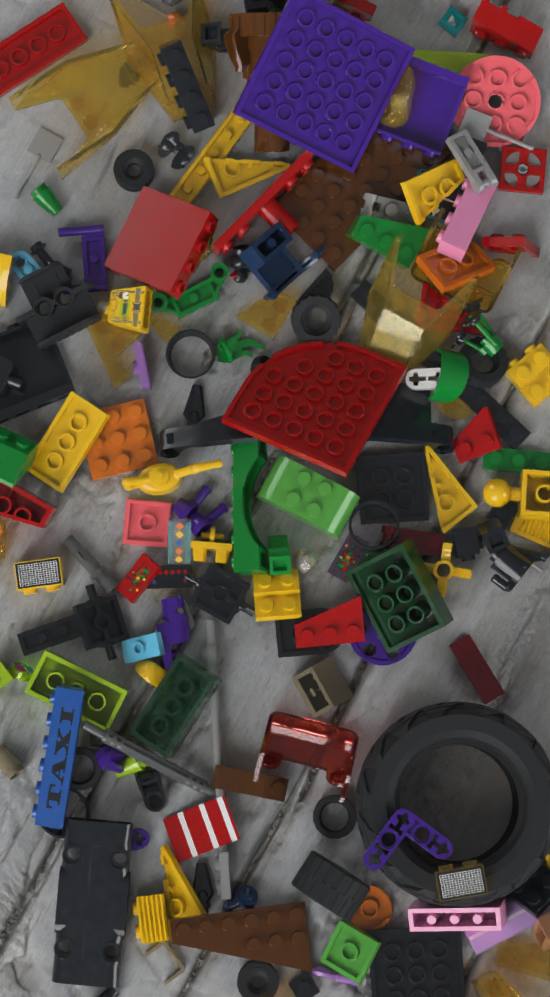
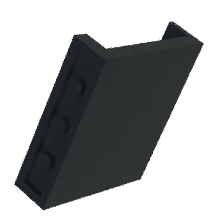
[0,322,76,424]

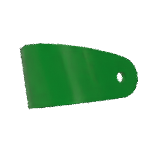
[428,348,469,403]

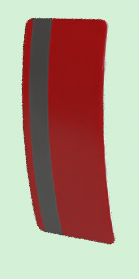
[332,0,377,21]

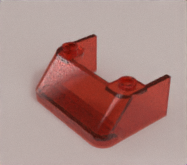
[253,711,359,804]

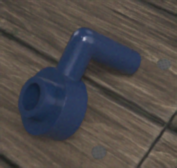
[222,885,258,912]

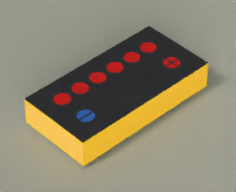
[147,565,193,590]

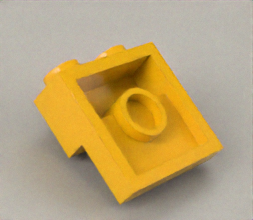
[505,343,550,408]
[252,566,302,622]

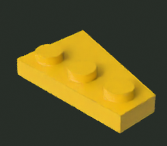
[400,158,465,226]

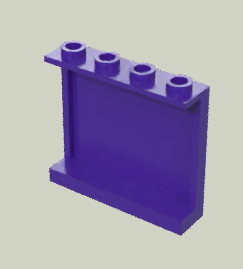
[375,56,470,158]

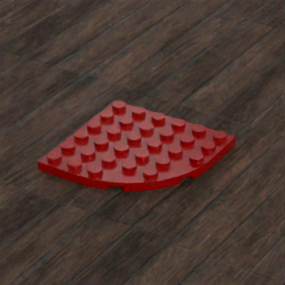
[222,340,407,477]

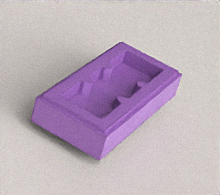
[132,342,152,391]

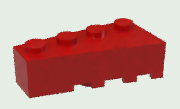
[0,482,58,528]

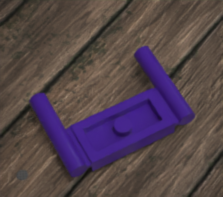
[58,224,108,295]

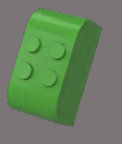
[257,455,360,541]

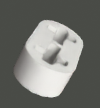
[405,368,441,391]

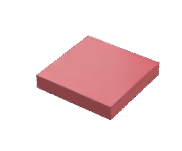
[122,498,172,548]

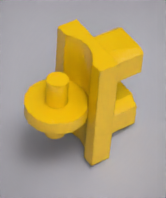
[191,526,233,564]

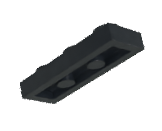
[17,615,81,656]

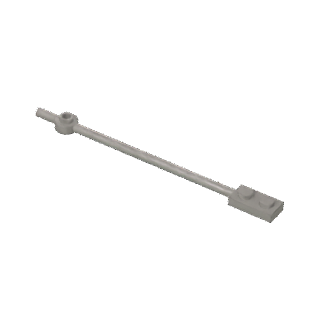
[202,620,231,900]

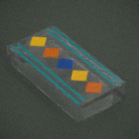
[167,518,192,565]

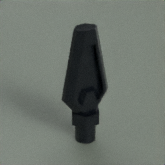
[183,385,205,426]
[193,863,214,914]

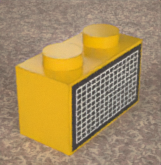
[14,557,65,595]

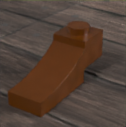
[211,764,289,802]

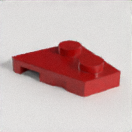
[482,234,540,258]
[454,407,503,464]

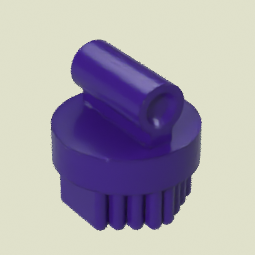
[94,744,124,773]

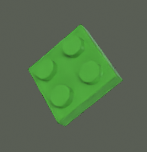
[320,919,382,984]

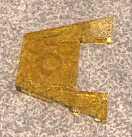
[87,313,181,390]

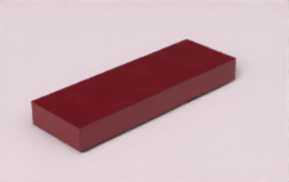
[449,634,505,705]

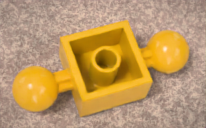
[483,469,550,521]

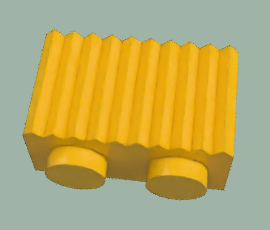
[132,892,170,944]

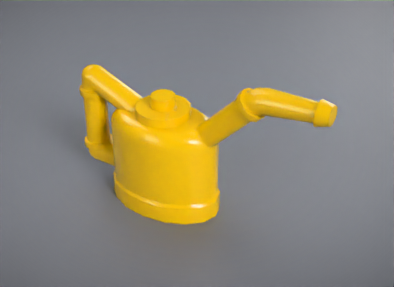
[122,459,222,496]

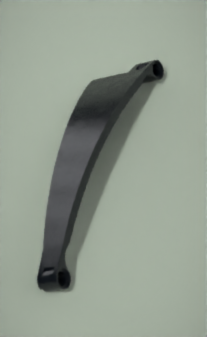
[160,382,454,458]

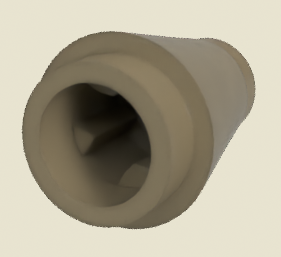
[0,744,25,780]

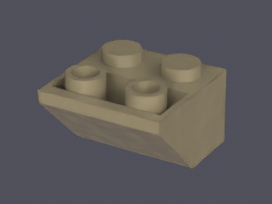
[291,656,354,718]

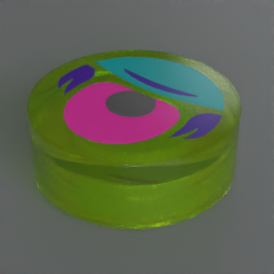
[10,662,34,682]

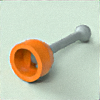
[135,0,185,32]

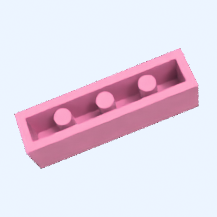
[436,173,499,263]
[408,899,507,932]

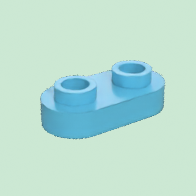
[11,251,41,279]

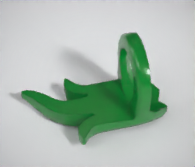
[215,329,266,363]

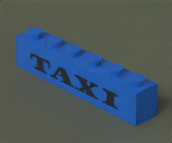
[32,684,86,829]

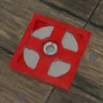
[498,145,547,195]

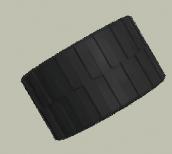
[291,851,370,921]

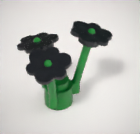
[451,297,504,357]

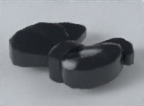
[158,131,196,170]

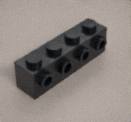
[157,38,215,134]

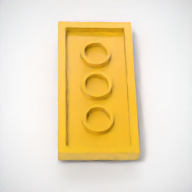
[28,391,110,493]

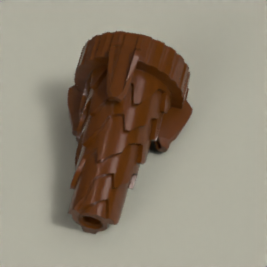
[224,12,290,152]

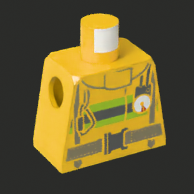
[98,286,153,334]

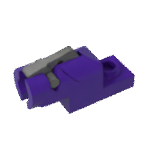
[156,596,195,670]

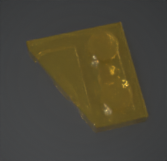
[236,292,297,340]

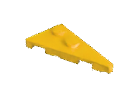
[202,157,291,199]
[423,445,478,534]
[160,845,207,919]

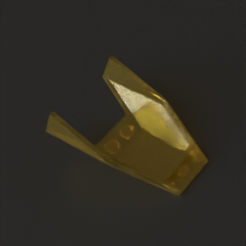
[109,0,216,122]
[9,41,160,180]
[360,233,481,381]

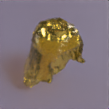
[380,65,416,128]

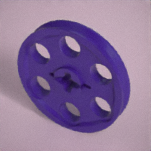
[350,605,416,666]

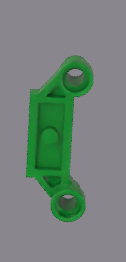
[151,262,229,319]

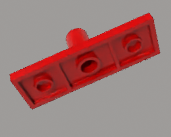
[212,150,315,258]

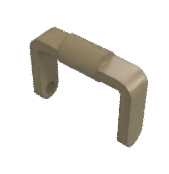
[144,941,185,985]

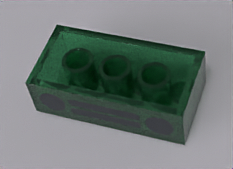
[129,654,223,758]

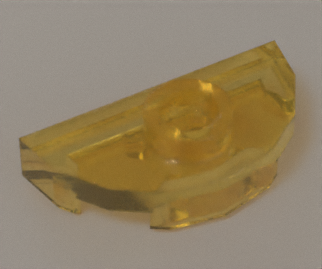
[436,397,474,420]

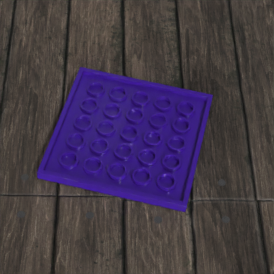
[232,0,415,173]

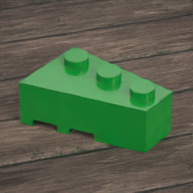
[345,215,430,269]

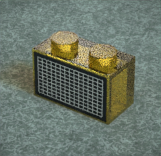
[433,860,488,902]

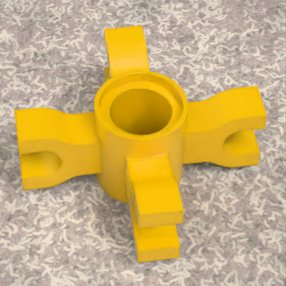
[424,542,473,598]

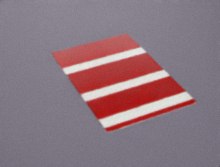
[163,795,240,863]

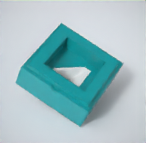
[437,5,468,37]

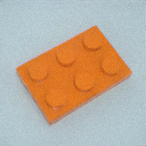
[415,238,496,294]

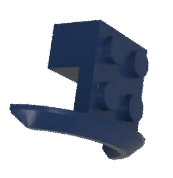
[238,222,324,300]

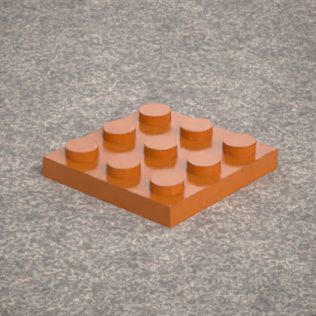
[87,398,159,481]

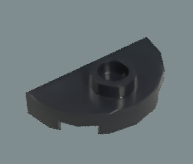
[299,268,334,299]

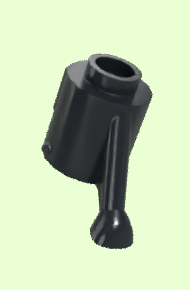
[490,546,550,592]

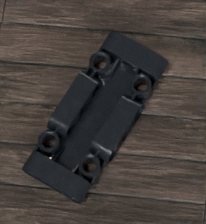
[52,817,133,988]

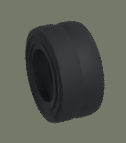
[113,149,155,192]
[237,960,279,997]

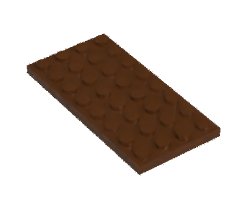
[278,131,452,272]

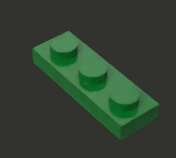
[482,448,550,474]

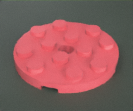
[454,55,541,147]

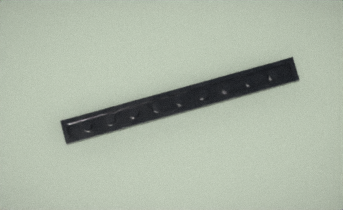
[350,279,531,449]

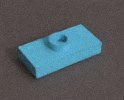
[121,632,165,664]

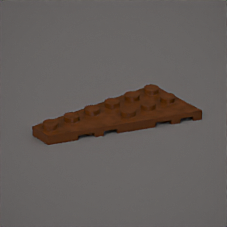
[168,901,312,972]

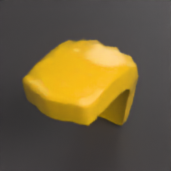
[135,659,173,691]

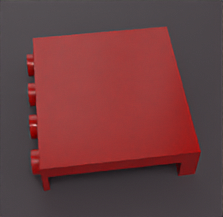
[103,186,218,300]

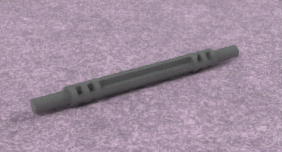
[81,720,227,798]

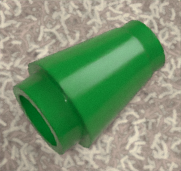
[31,183,63,217]

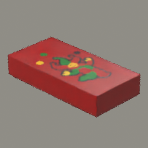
[116,553,162,603]

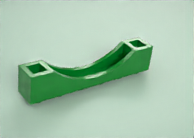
[231,441,268,575]

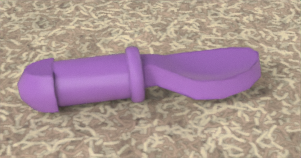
[312,966,358,985]

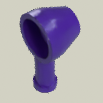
[173,484,212,523]
[187,502,229,538]

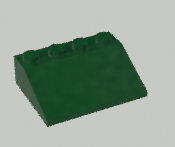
[345,538,454,654]

